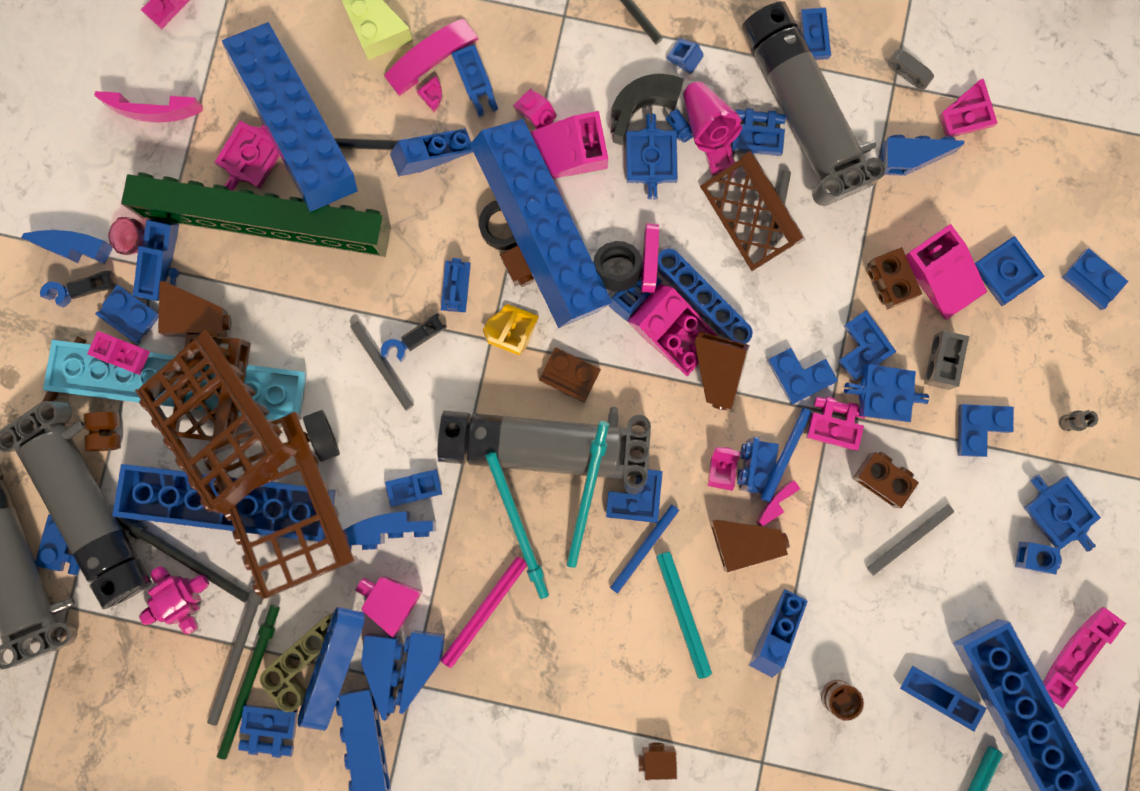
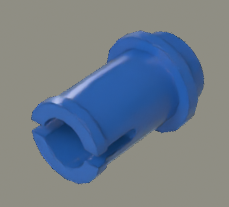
[665,109,693,143]

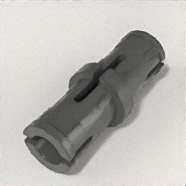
[1059,410,1098,431]

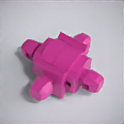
[139,566,209,635]

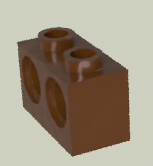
[867,247,922,310]
[852,452,919,508]

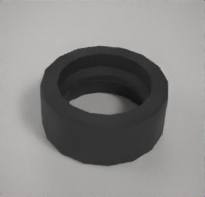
[478,200,518,250]
[594,241,642,291]
[303,410,340,462]

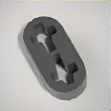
[887,49,934,89]

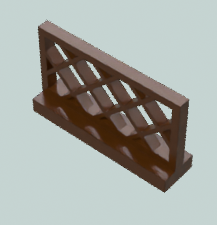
[700,151,806,272]
[171,334,251,441]

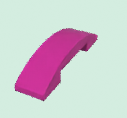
[384,19,479,96]
[94,91,203,123]
[1043,606,1127,708]

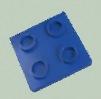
[736,437,779,494]

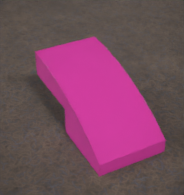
[87,331,151,375]
[756,480,800,526]

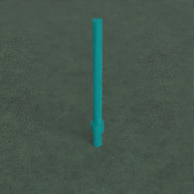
[566,421,609,568]
[485,452,549,599]

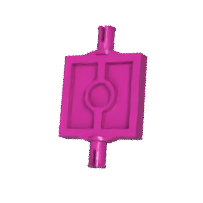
[214,120,280,191]

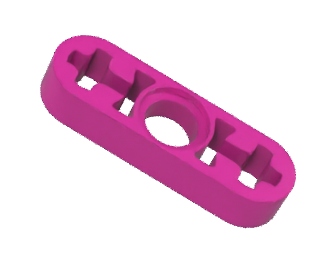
[641,223,659,293]

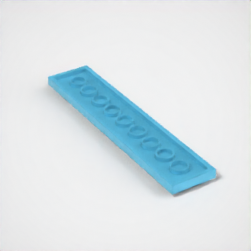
[43,340,307,421]

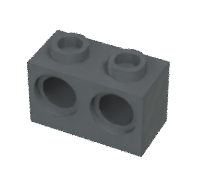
[924,330,969,390]

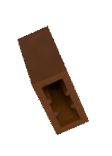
[158,281,232,337]
[695,332,750,410]
[709,520,790,572]

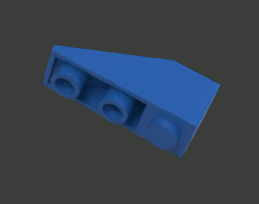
[390,128,473,177]
[881,135,964,176]
[749,589,808,678]
[396,630,445,714]
[361,633,403,721]

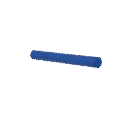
[760,408,812,503]
[609,504,680,594]

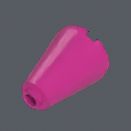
[683,82,742,152]

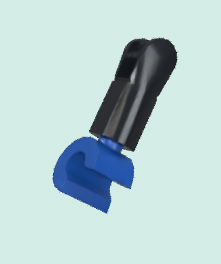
[40,270,117,308]
[381,313,447,362]

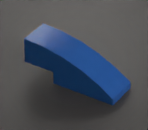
[133,219,179,301]
[21,230,114,264]
[900,665,987,732]

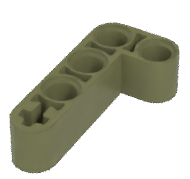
[260,612,334,712]

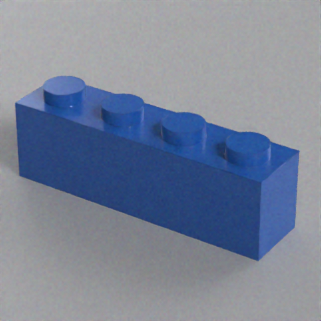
[336,687,391,791]

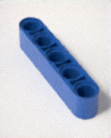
[657,248,753,344]
[298,607,365,731]

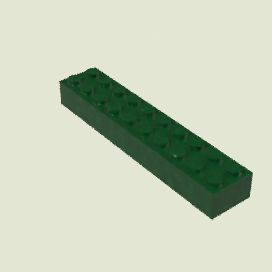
[121,172,391,257]

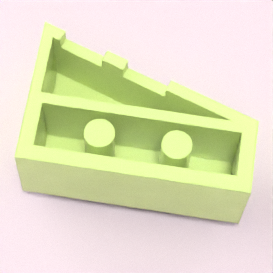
[342,0,413,60]

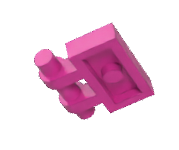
[806,396,865,451]

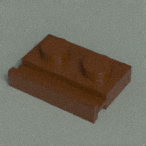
[539,347,601,403]

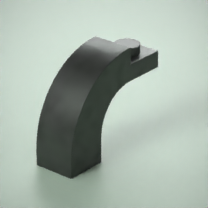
[610,73,684,145]

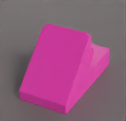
[141,0,190,30]

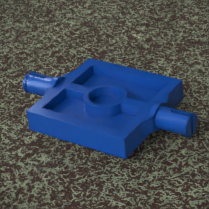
[626,113,678,200]
[844,364,929,422]
[1024,474,1101,552]

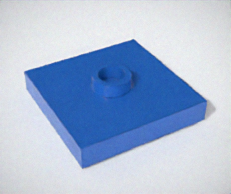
[975,236,1045,306]

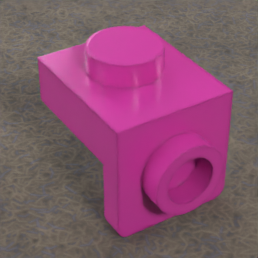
[513,88,557,129]
[707,447,740,491]

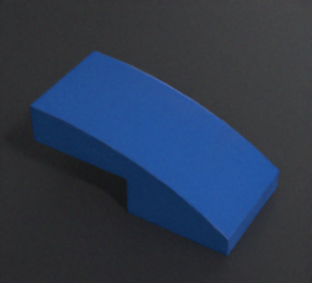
[384,469,442,508]

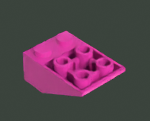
[530,111,609,179]
[906,224,987,321]
[627,284,718,376]

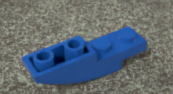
[328,511,436,550]

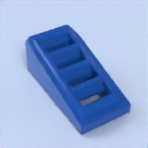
[609,274,662,321]

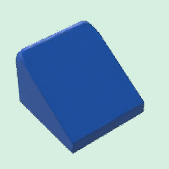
[666,38,704,74]

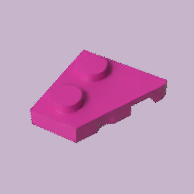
[939,78,998,137]

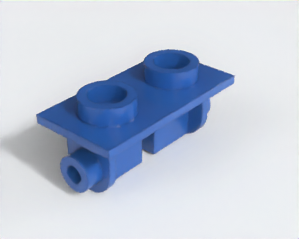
[441,258,471,313]

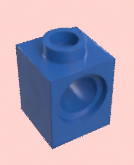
[1015,542,1062,575]

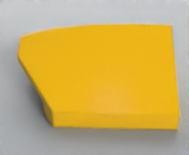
[483,304,539,356]

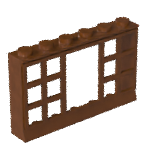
[135,329,298,514]
[203,411,358,599]

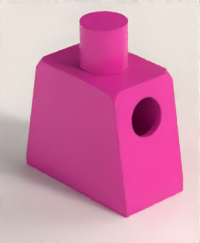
[355,576,423,637]

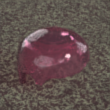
[108,217,145,255]

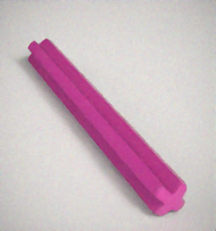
[441,556,527,668]

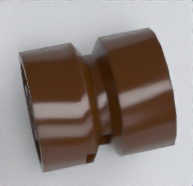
[83,412,121,452]
[821,680,864,721]

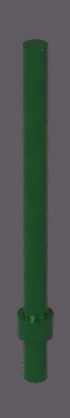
[216,604,281,760]

